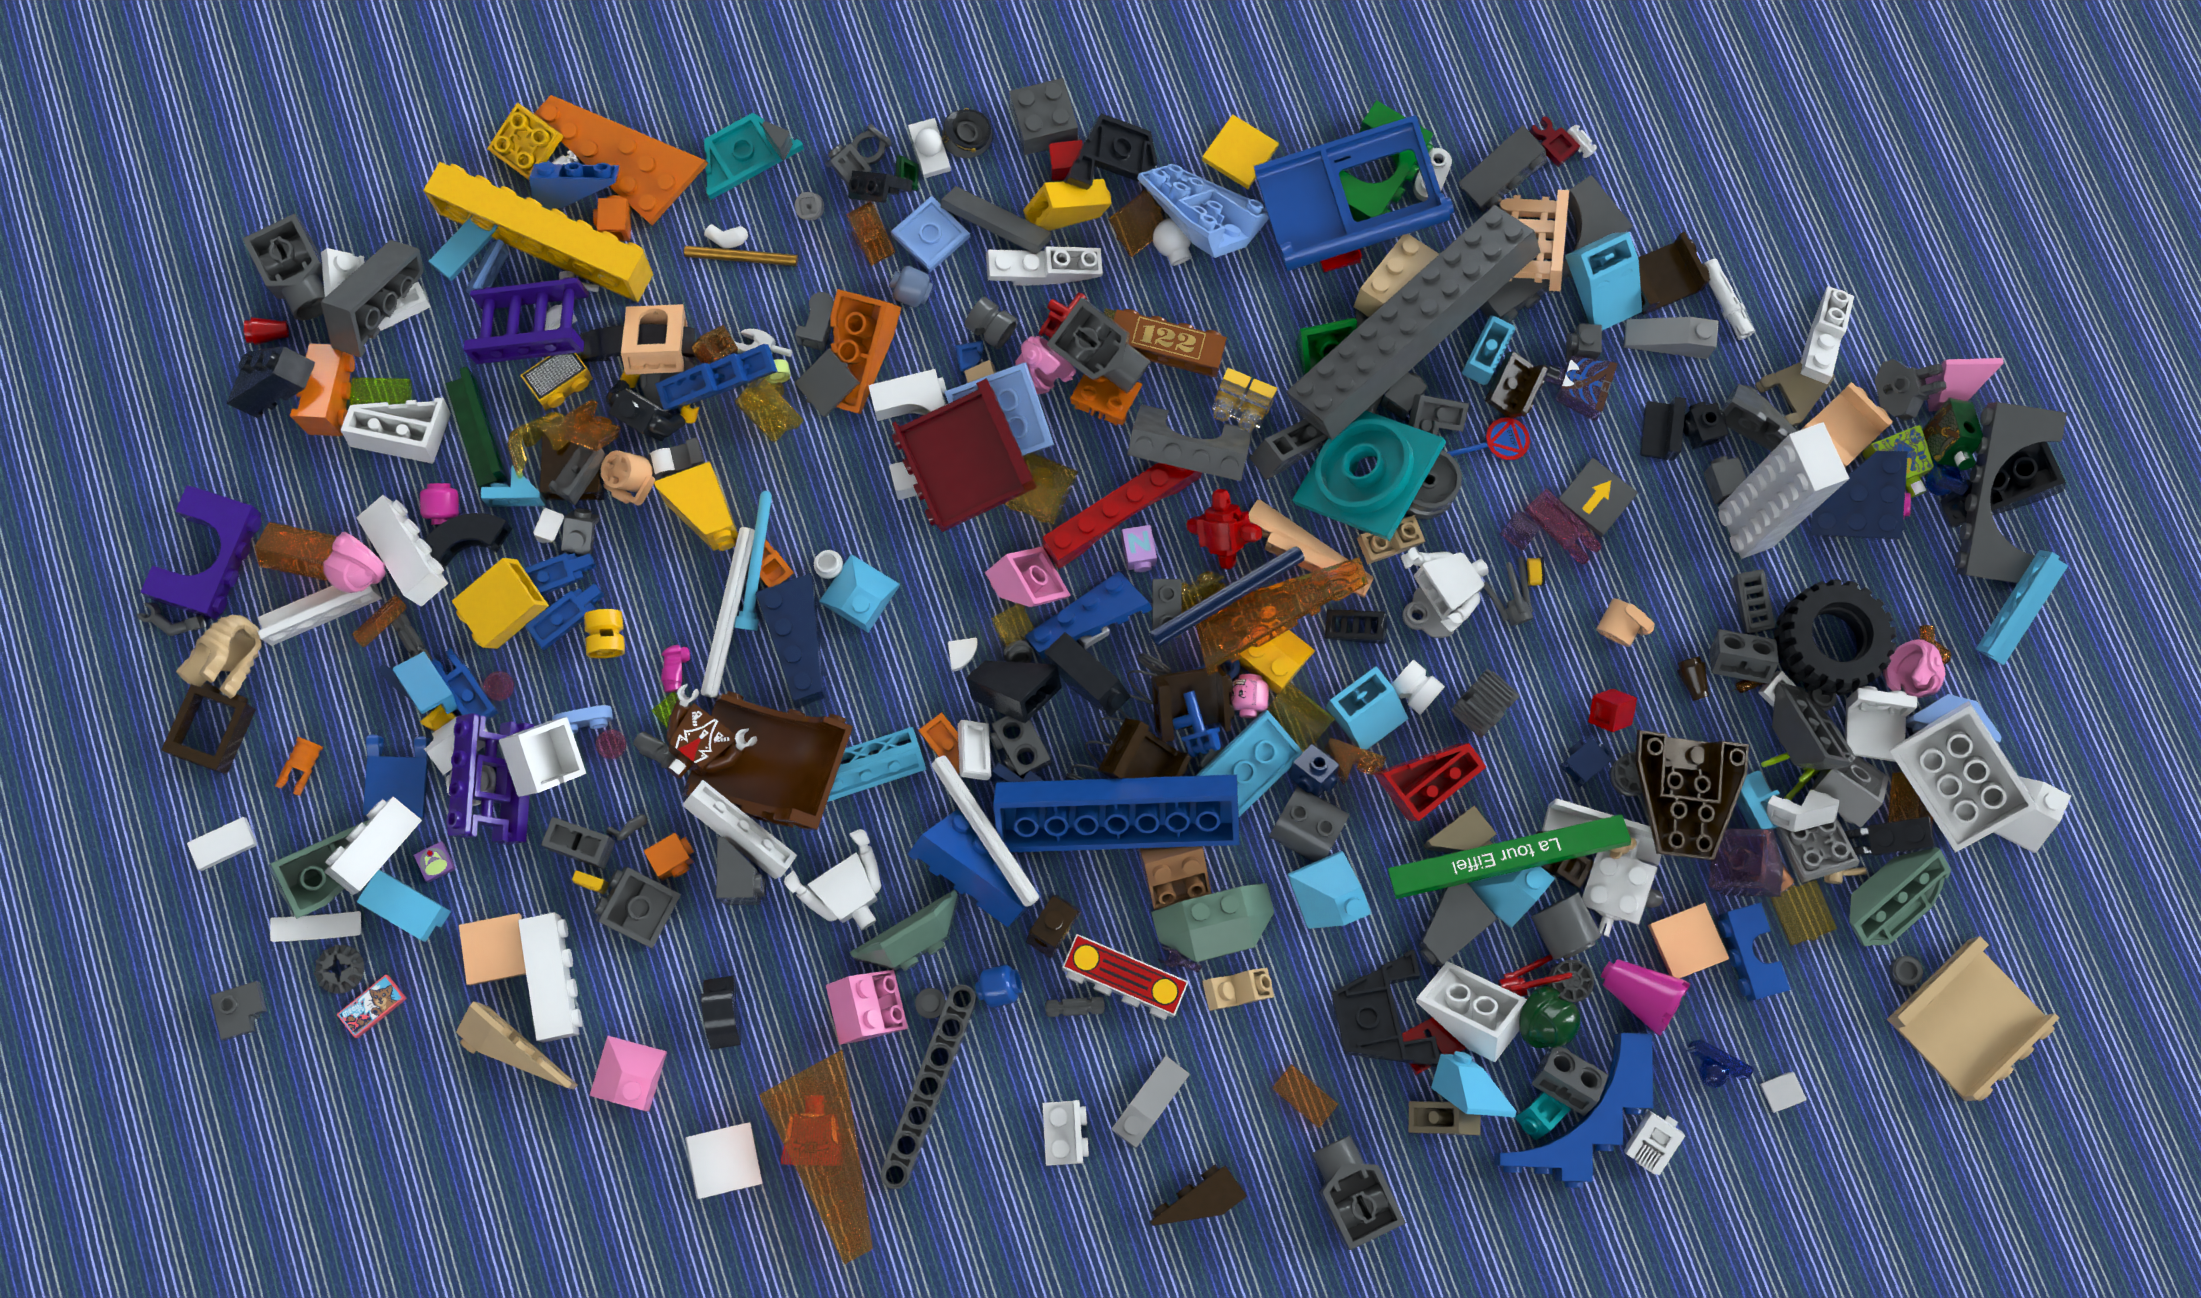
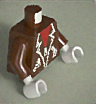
[666,684,757,779]

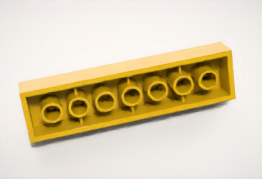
[423,162,653,303]

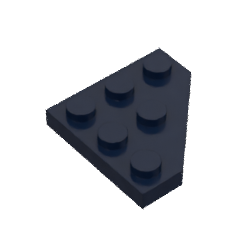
[1811,451,1908,539]

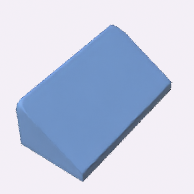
[465,239,509,294]

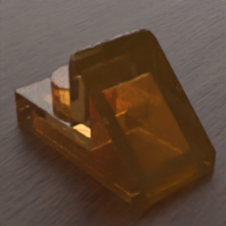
[846,202,896,266]
[1325,737,1386,785]

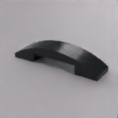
[580,324,696,362]

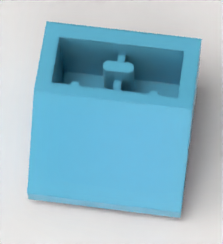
[1326,666,1409,754]

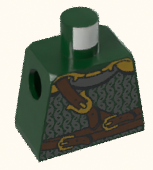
[1922,398,1983,470]

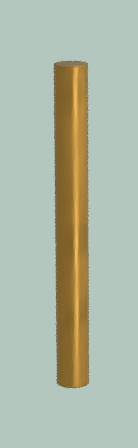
[684,246,798,266]

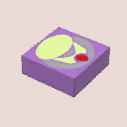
[414,841,456,883]

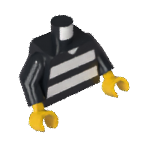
[606,370,699,441]

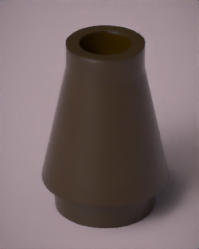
[1677,656,1710,701]

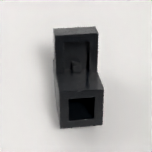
[701,975,741,1050]

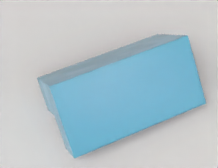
[357,870,451,942]

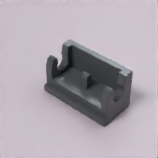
[548,437,606,505]

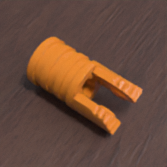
[275,737,323,796]

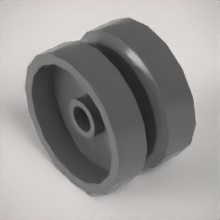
[1406,450,1462,520]

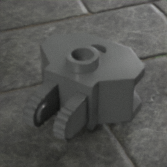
[1875,359,1947,421]

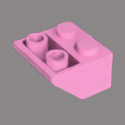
[826,969,908,1045]

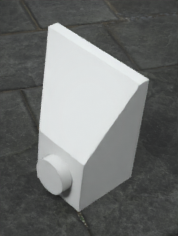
[1993,777,2071,853]

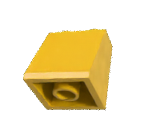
[654,461,738,551]

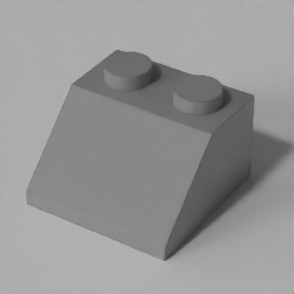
[1812,756,1889,828]

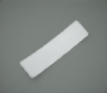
[270,911,361,942]

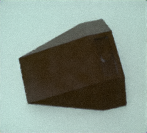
[1635,730,1749,860]

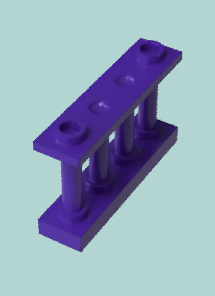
[463,277,589,364]

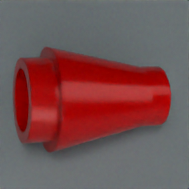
[244,317,289,346]

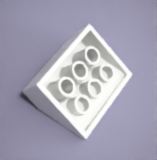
[1889,701,2038,853]

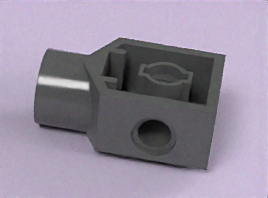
[242,213,325,321]
[1046,298,1151,393]
[1312,1135,1406,1250]

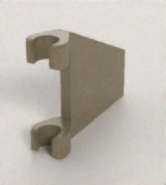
[1755,362,1835,427]

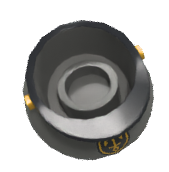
[942,108,993,158]

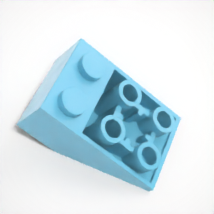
[1565,232,1642,331]

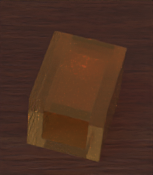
[691,325,738,364]

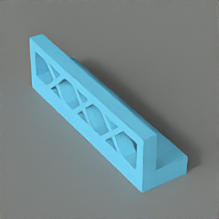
[1976,550,2068,665]
[827,727,926,802]

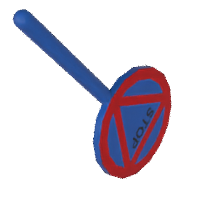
[1447,417,1530,461]

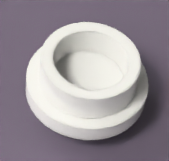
[814,550,843,579]

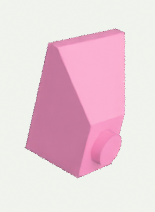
[1925,358,2003,411]
[985,546,1070,607]
[589,1036,667,1112]

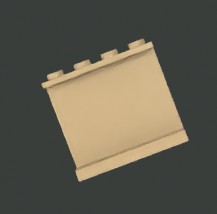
[1887,936,2059,1101]

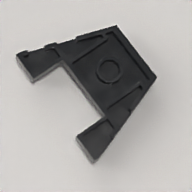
[1065,113,1166,216]
[1331,950,1440,1067]

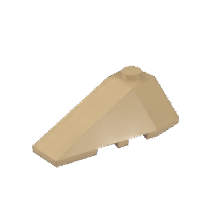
[456,1001,578,1090]

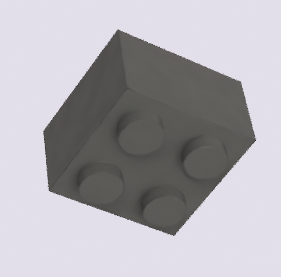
[1009,78,1078,155]

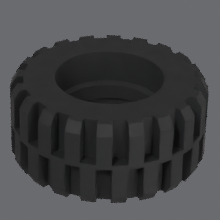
[1774,579,1897,696]

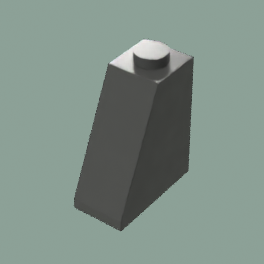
[1419,883,1497,967]

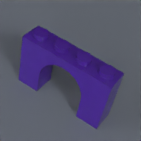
[141,485,262,621]

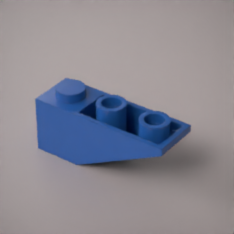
[529,162,619,208]

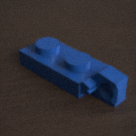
[524,553,596,595]
[524,583,605,650]

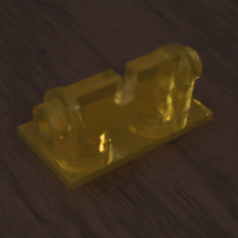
[1181,571,1226,614]

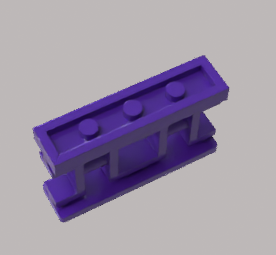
[446,713,534,845]

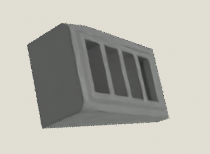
[1730,569,1775,634]

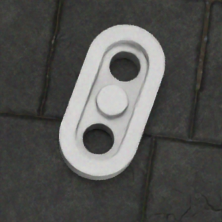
[1413,148,1452,202]

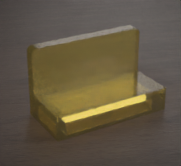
[1266,682,1335,752]

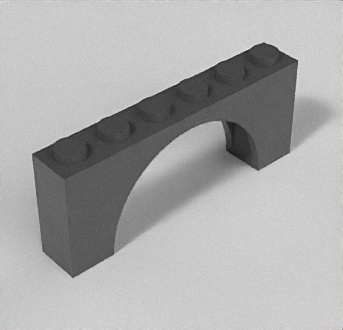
[1479,175,1633,323]
[1955,402,2067,583]

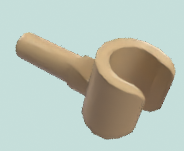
[1824,867,1867,884]

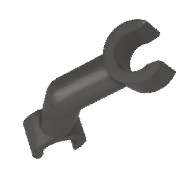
[137,602,206,636]

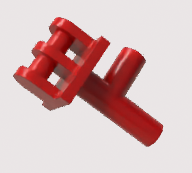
[1039,293,1087,340]

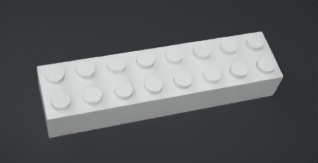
[1718,422,1850,559]

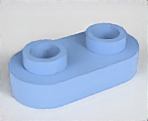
[552,705,613,734]

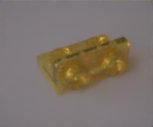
[735,378,804,442]

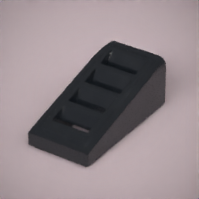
[1325,609,1387,644]

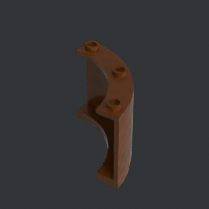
[682,691,853,830]

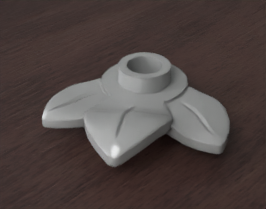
[1402,587,1454,638]

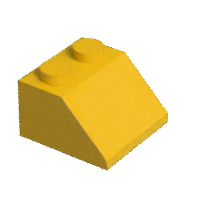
[1235,615,1315,695]

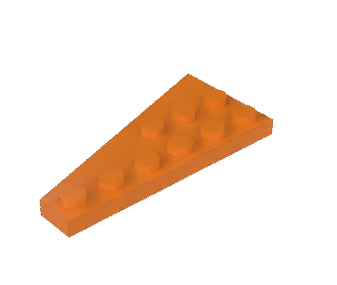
[534,95,709,226]

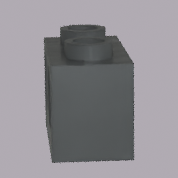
[1710,629,1779,684]
[990,716,1051,779]
[541,817,616,870]
[1531,1047,1609,1116]

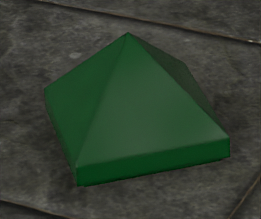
[894,155,919,191]

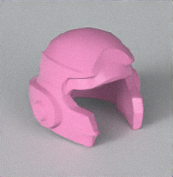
[1015,336,1076,394]
[323,532,386,593]
[1883,639,1945,698]

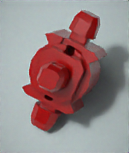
[1186,489,1262,569]

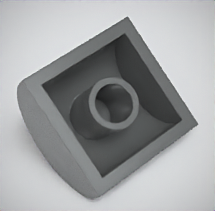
[1268,785,1350,863]

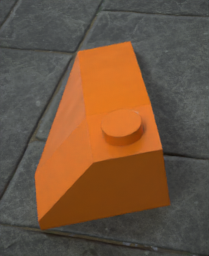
[830,289,902,414]

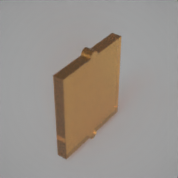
[1108,190,1164,257]

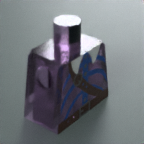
[1545,356,1618,421]

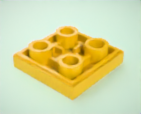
[487,103,564,180]
[1202,114,1279,189]

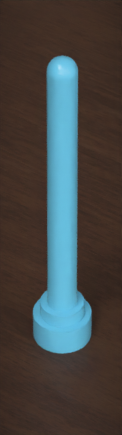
[734,491,772,631]

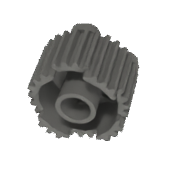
[1451,668,1520,738]

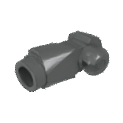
[633,731,676,769]

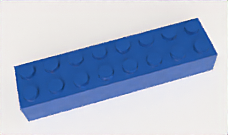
[993,775,1240,852]

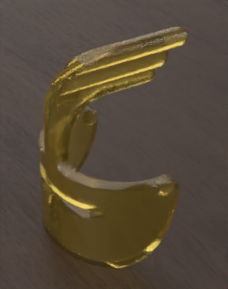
[507,412,572,479]

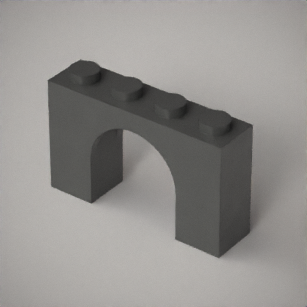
[1127,404,1252,481]

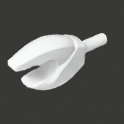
[730,329,792,357]

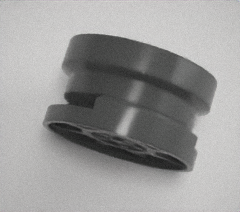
[1609,752,1642,797]
[1547,959,1594,1003]

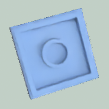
[891,196,970,273]

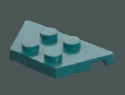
[704,113,804,200]

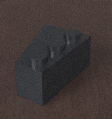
[226,347,316,419]

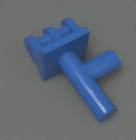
[1173,691,1221,758]

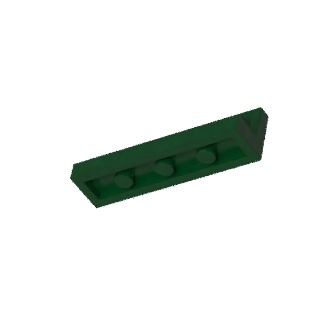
[445,366,508,490]

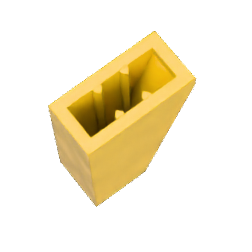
[1023,179,1112,231]

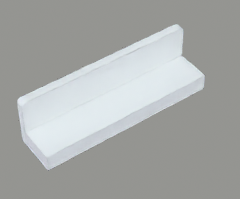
[683,780,797,879]
[1542,799,1661,866]

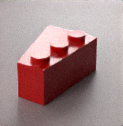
[1373,743,1486,821]

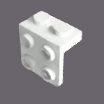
[1845,686,1917,762]

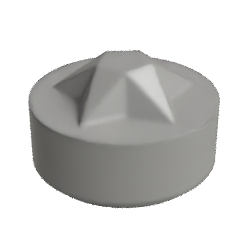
[795,192,824,221]

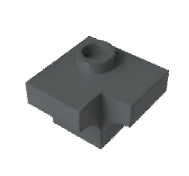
[210,981,267,1040]

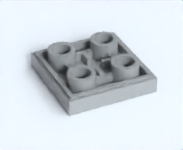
[1777,817,1860,883]

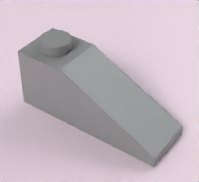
[1623,317,1719,359]
[1111,1056,1190,1148]

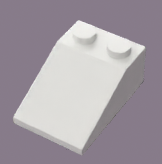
[1416,961,1527,1062]

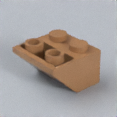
[1138,846,1211,910]

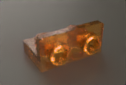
[563,400,621,451]

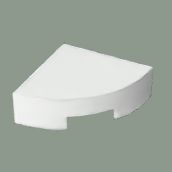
[948,638,977,672]

